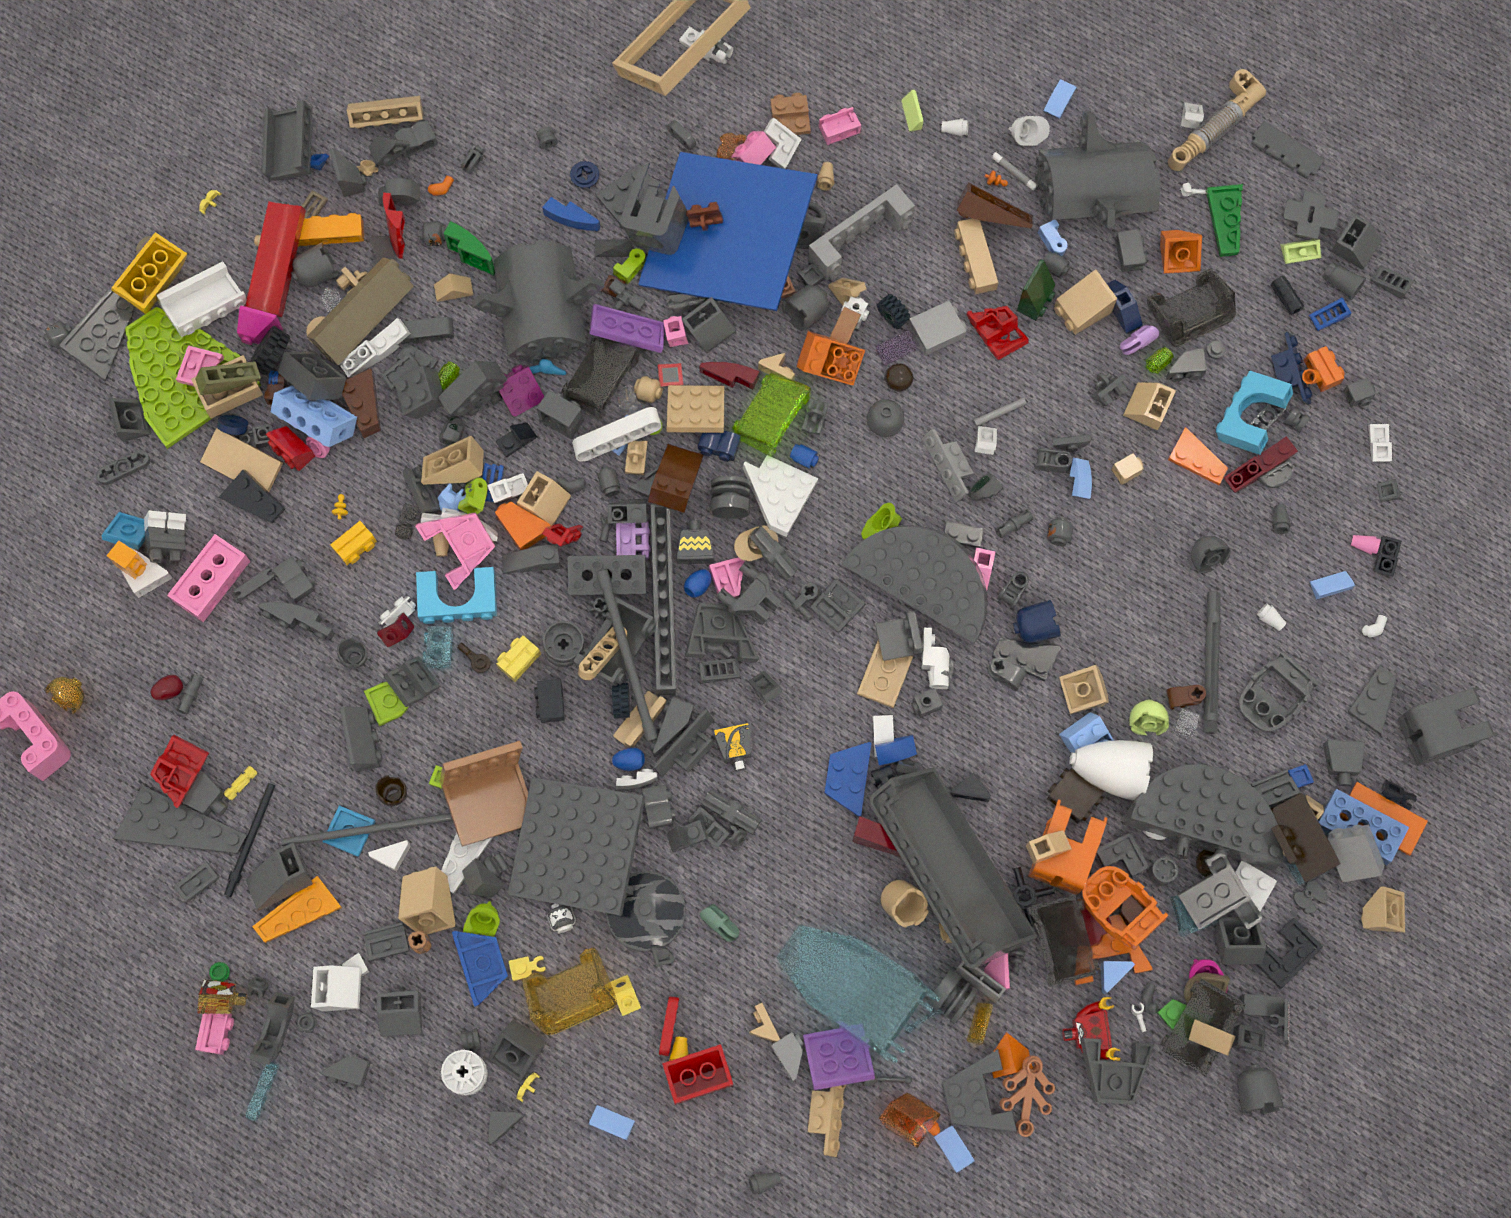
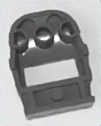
[1238,651,1319,732]

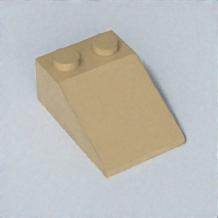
[421,436,484,485]

